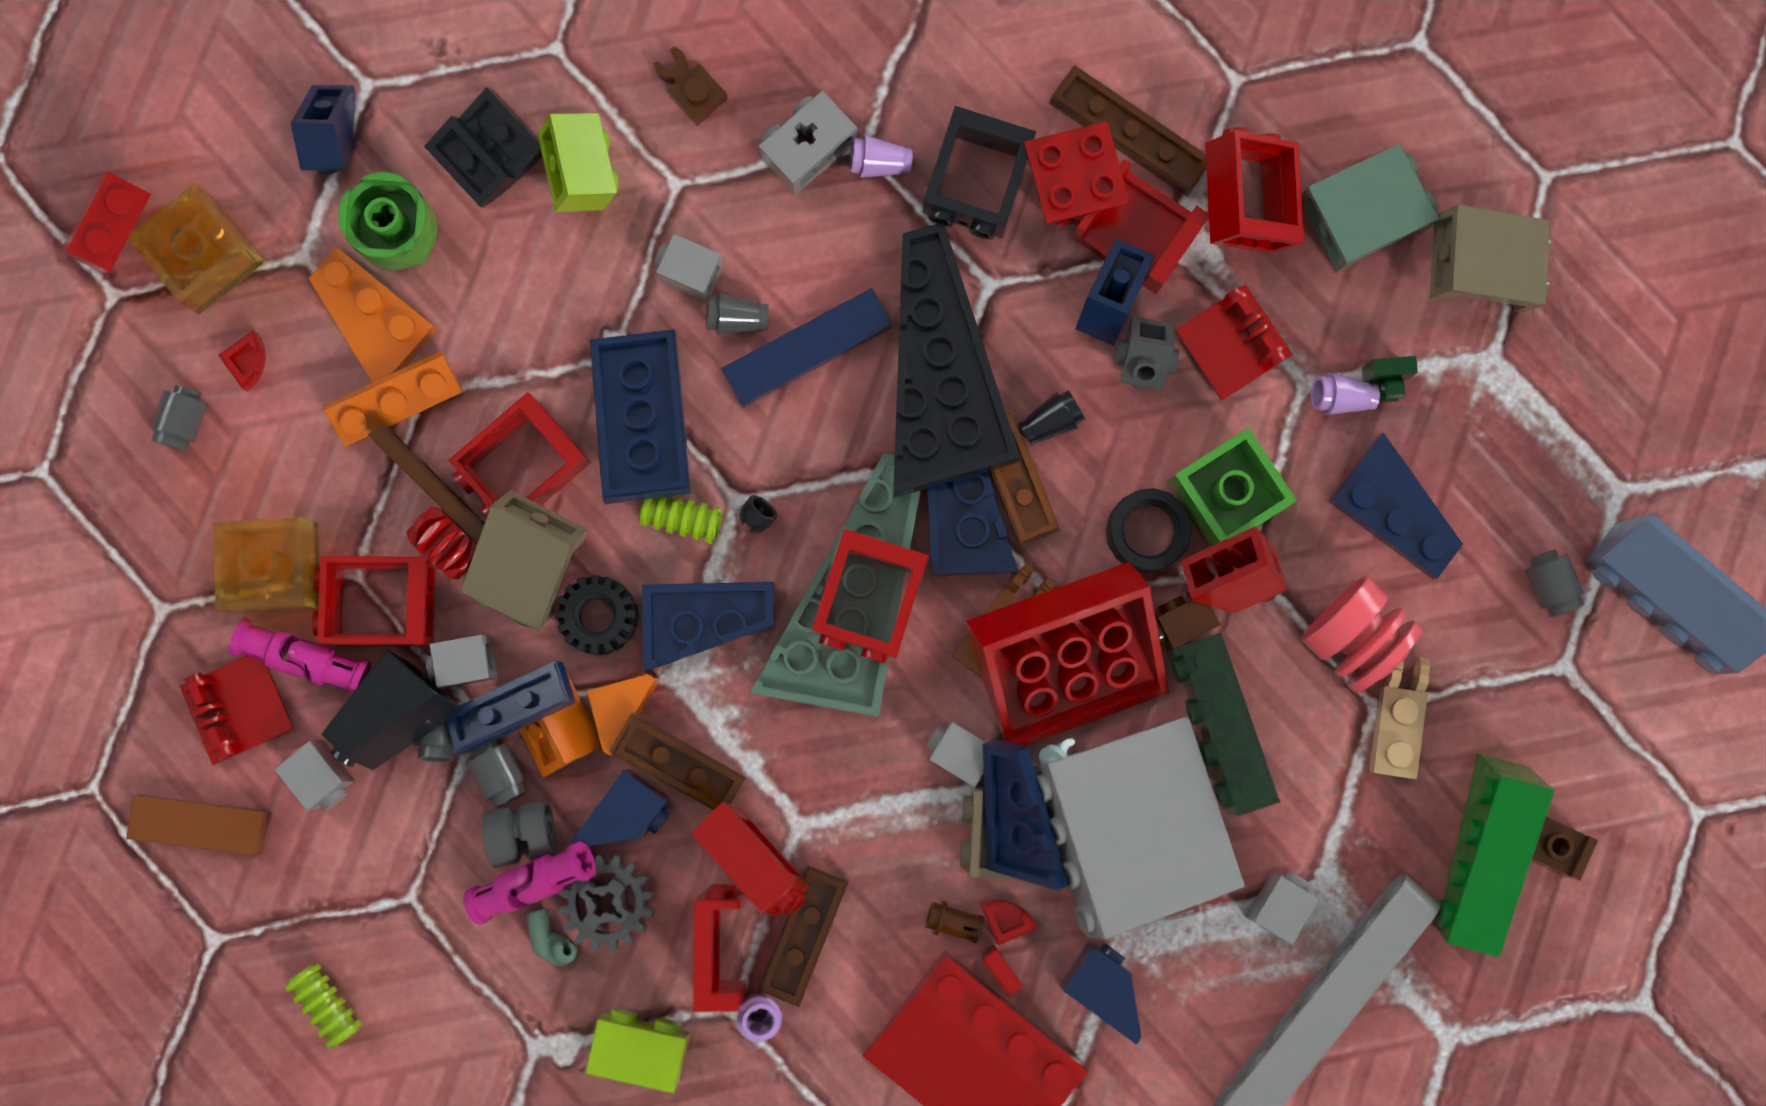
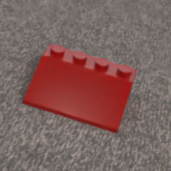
[966,562,1169,747]
[862,950,1088,1106]

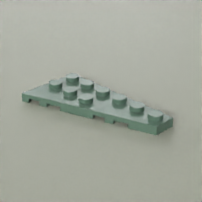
[750,453,921,717]

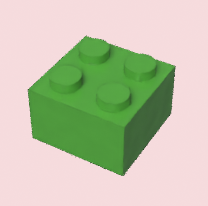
[1167,427,1297,547]

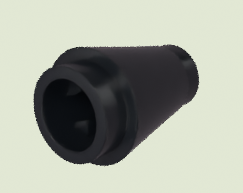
[1018,390,1086,446]

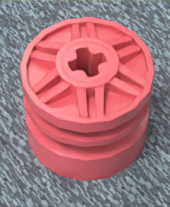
[1301,575,1423,693]

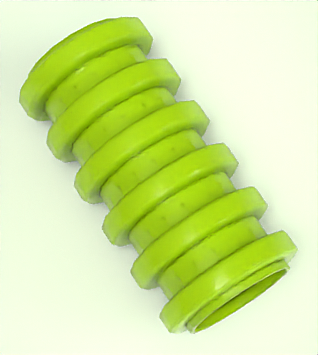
[639,496,723,544]
[284,964,362,1049]

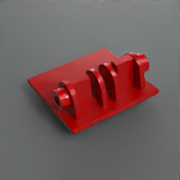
[1024,121,1130,227]
[1174,284,1293,401]
[179,655,294,765]

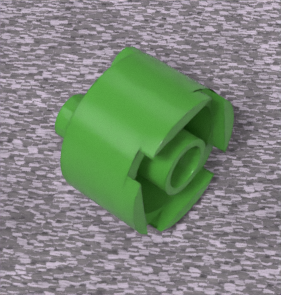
[338,172,438,270]

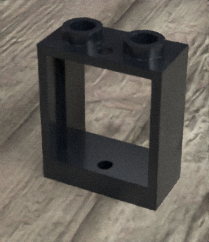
[922,106,1037,240]

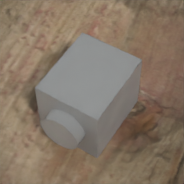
[654,234,725,302]
[426,635,498,688]
[926,722,986,787]
[274,741,354,811]
[1246,871,1320,946]

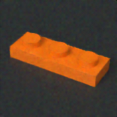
[323,351,463,447]

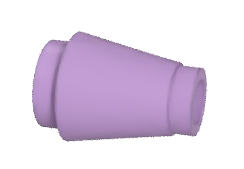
[849,135,912,178]
[1311,372,1380,415]
[737,993,782,1042]

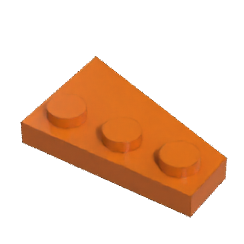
[308,247,437,383]

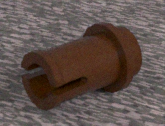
[925,900,984,944]

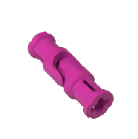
[228,617,371,696]
[463,841,596,925]

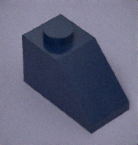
[291,85,356,174]
[1075,239,1155,346]
[570,769,671,846]
[1059,942,1142,1045]

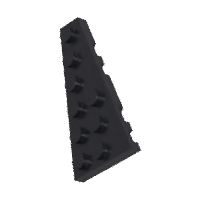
[893,222,1020,498]

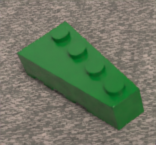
[1435,753,1554,958]

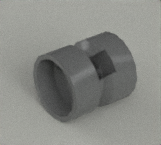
[482,800,558,868]

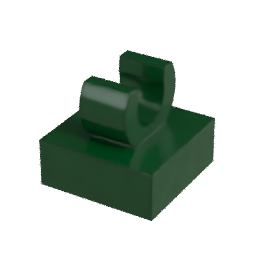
[1362,356,1418,403]

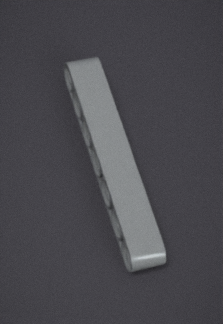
[1213,874,1441,1106]

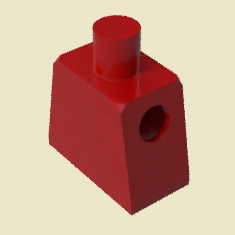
[1181,526,1287,613]

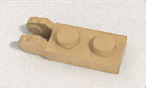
[1369,657,1430,780]

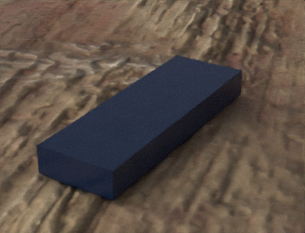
[446,661,576,755]

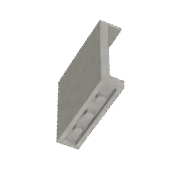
[1034,716,1245,940]

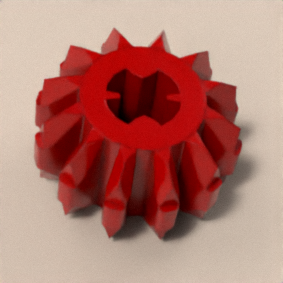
[406,506,477,580]

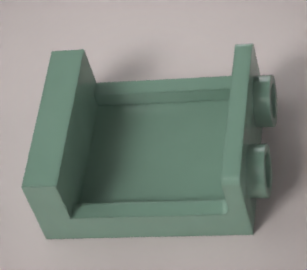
[1301,144,1439,273]

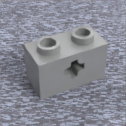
[759,90,857,196]

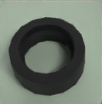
[1106,488,1192,573]

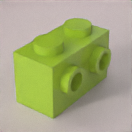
[538,113,618,212]
[585,1008,690,1093]

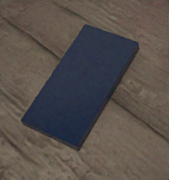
[590,329,692,504]

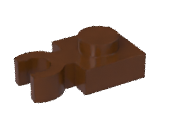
[654,47,728,126]

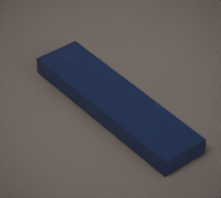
[721,288,892,408]

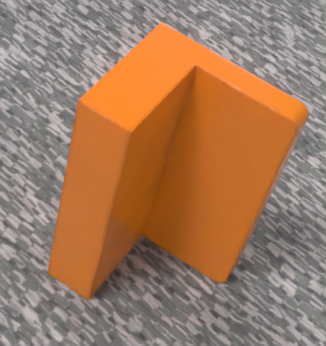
[519,671,602,778]

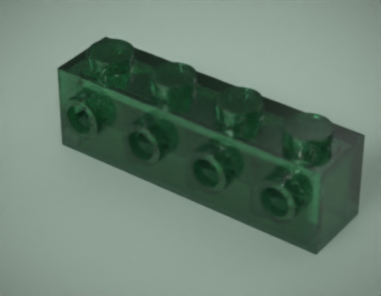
[1170,633,1280,816]

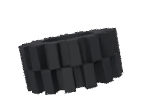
[555,575,638,655]

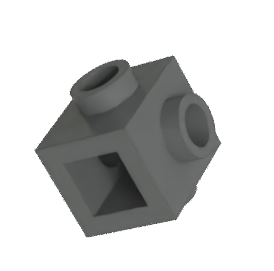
[1114,317,1179,390]

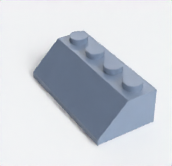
[1584,514,1766,674]

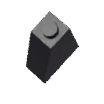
[321,649,461,770]

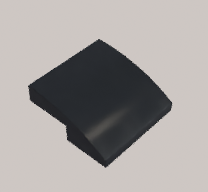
[424,87,543,208]

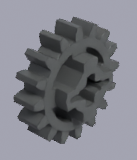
[558,854,656,952]

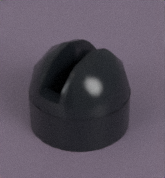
[739,495,777,533]

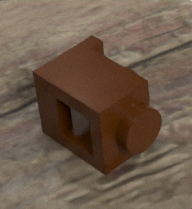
[1156,591,1221,651]
[1531,816,1598,880]

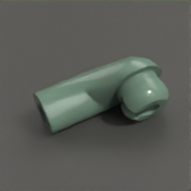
[525,908,577,966]

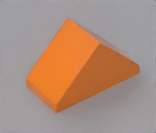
[587,674,660,756]

